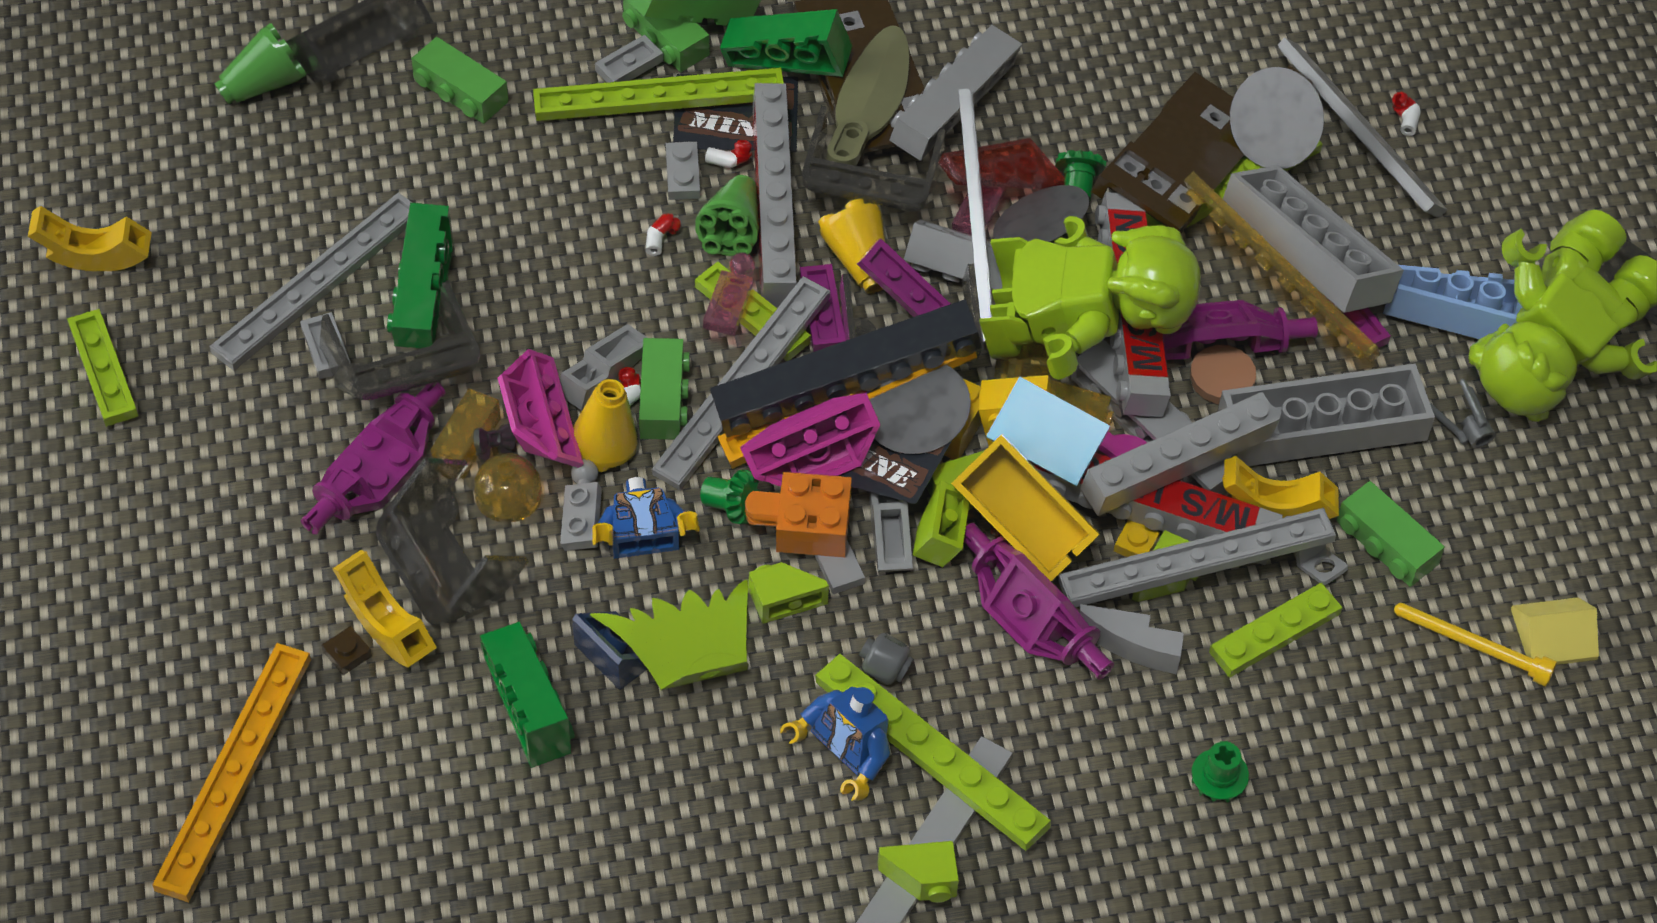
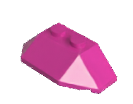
[498,349,583,468]
[740,393,880,487]

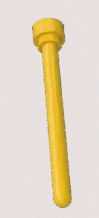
[1394,603,1557,687]

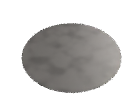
[1230,67,1324,169]
[993,185,1089,242]
[866,365,970,454]

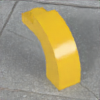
[28,206,152,271]
[1222,456,1339,519]
[332,550,437,667]

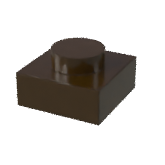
[322,626,372,675]

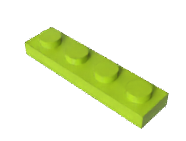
[695,261,811,361]
[67,309,138,427]
[1209,583,1343,678]

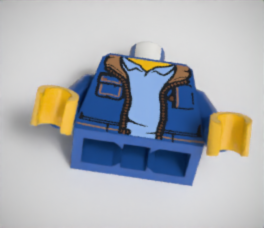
[592,477,700,559]
[780,687,890,801]

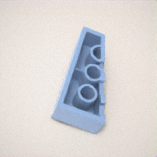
[1383,265,1522,339]

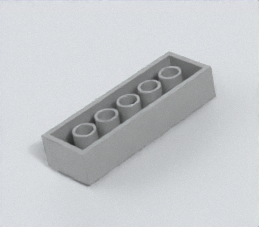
[1220,165,1404,313]
[1217,363,1435,466]

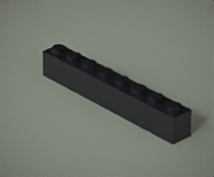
[710,299,982,437]

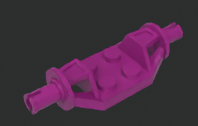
[1162,300,1318,360]
[301,379,446,535]
[964,523,1114,680]

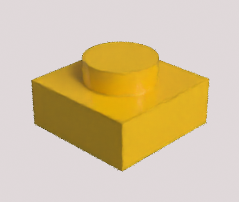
[1114,520,1160,557]

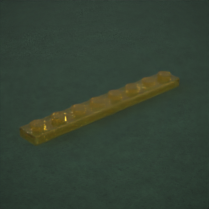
[1184,171,1380,363]

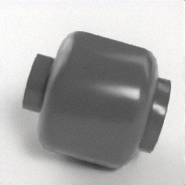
[859,633,914,685]

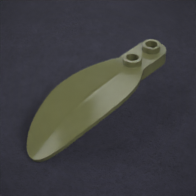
[827,26,909,170]

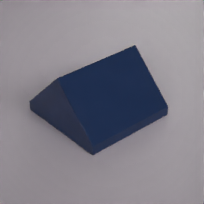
[572,611,648,690]

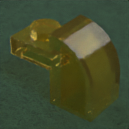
[994,342,1049,379]

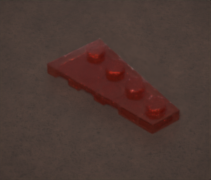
[938,138,1065,189]

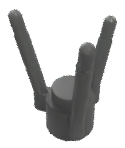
[1430,379,1496,448]

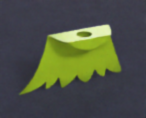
[590,580,749,690]

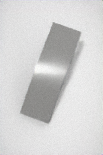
[560,324,647,411]
[868,491,913,572]
[1079,604,1184,674]

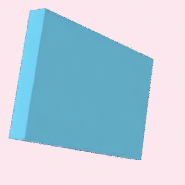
[986,377,1110,487]

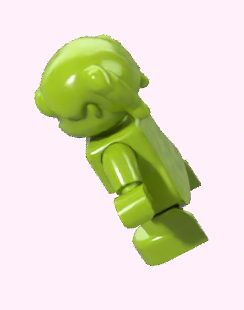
[1468,209,1657,422]
[979,216,1201,380]

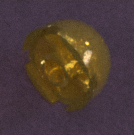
[474,453,542,522]

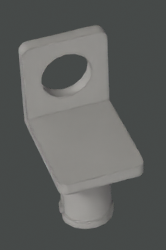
[1284,516,1348,585]

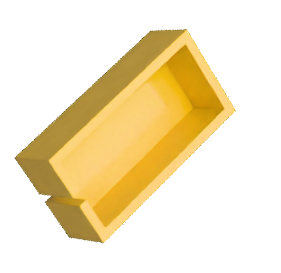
[951,434,1099,581]

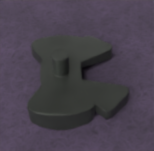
[473,424,516,464]

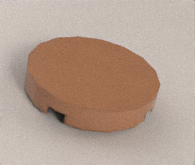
[1190,345,1256,404]

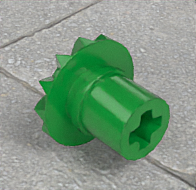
[1055,149,1106,202]
[700,470,760,524]
[1191,741,1249,802]

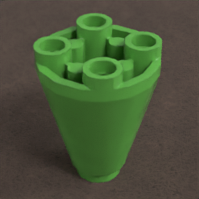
[214,23,307,104]
[695,175,759,256]

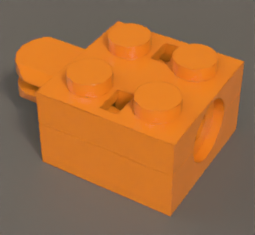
[745,472,852,558]

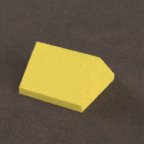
[1511,597,1599,665]

